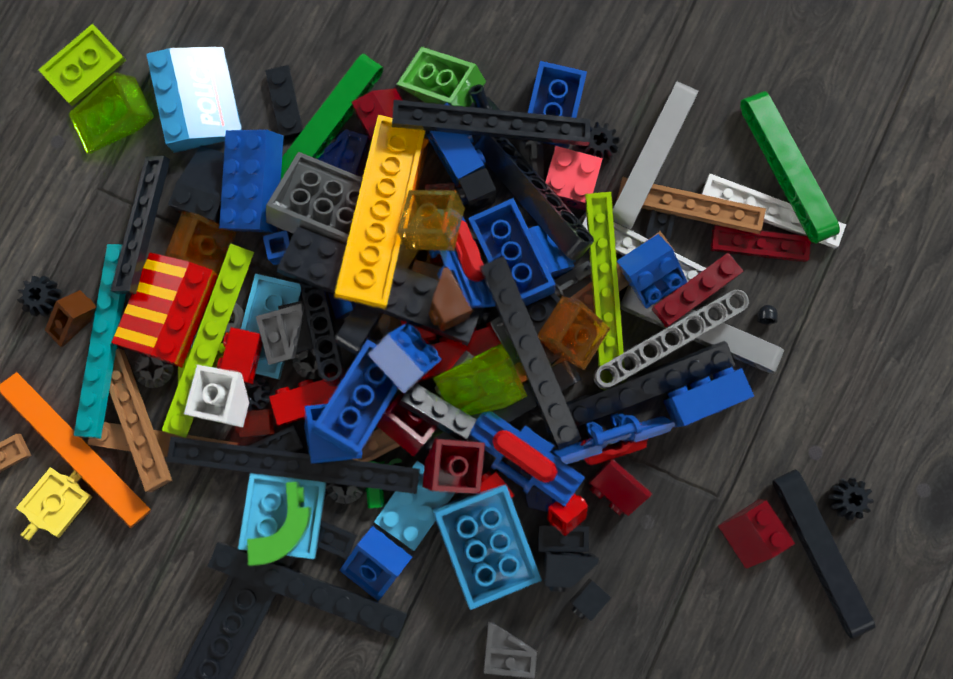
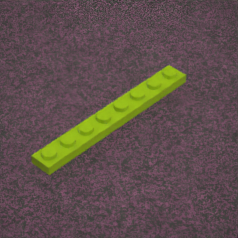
[585,192,626,389]
[162,243,254,438]

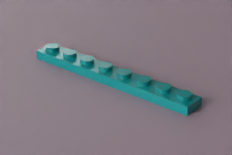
[74,244,126,439]

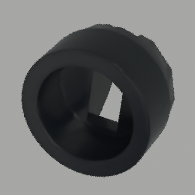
[757,305,778,324]

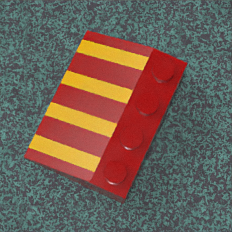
[111,253,218,368]

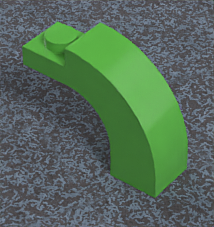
[247,482,311,566]

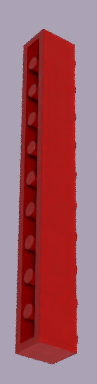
[269,322,507,426]

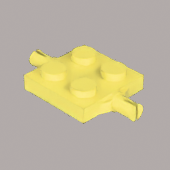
[16,467,92,541]

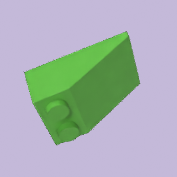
[397,47,486,107]

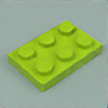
[39,24,126,107]

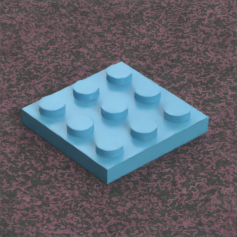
[238,473,326,559]

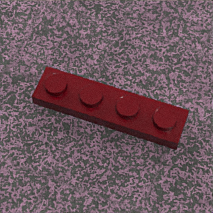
[710,225,811,262]
[652,253,744,328]

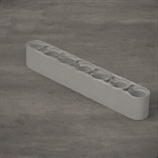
[613,81,699,229]
[620,285,784,374]
[593,290,749,388]

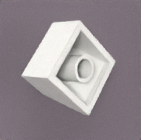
[184,365,249,427]

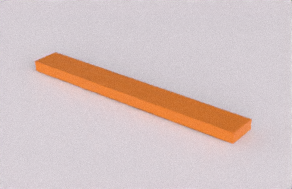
[0,372,151,528]

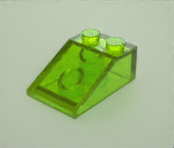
[68,72,154,154]
[433,344,527,415]

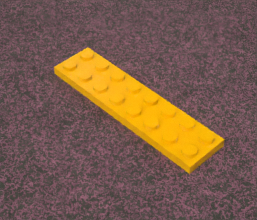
[335,115,425,309]

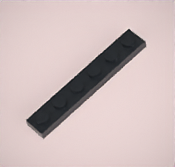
[111,155,170,294]

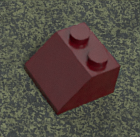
[352,88,402,142]
[376,383,437,457]
[422,439,485,494]
[588,460,652,516]
[718,499,795,569]

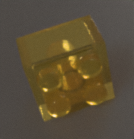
[397,190,465,251]

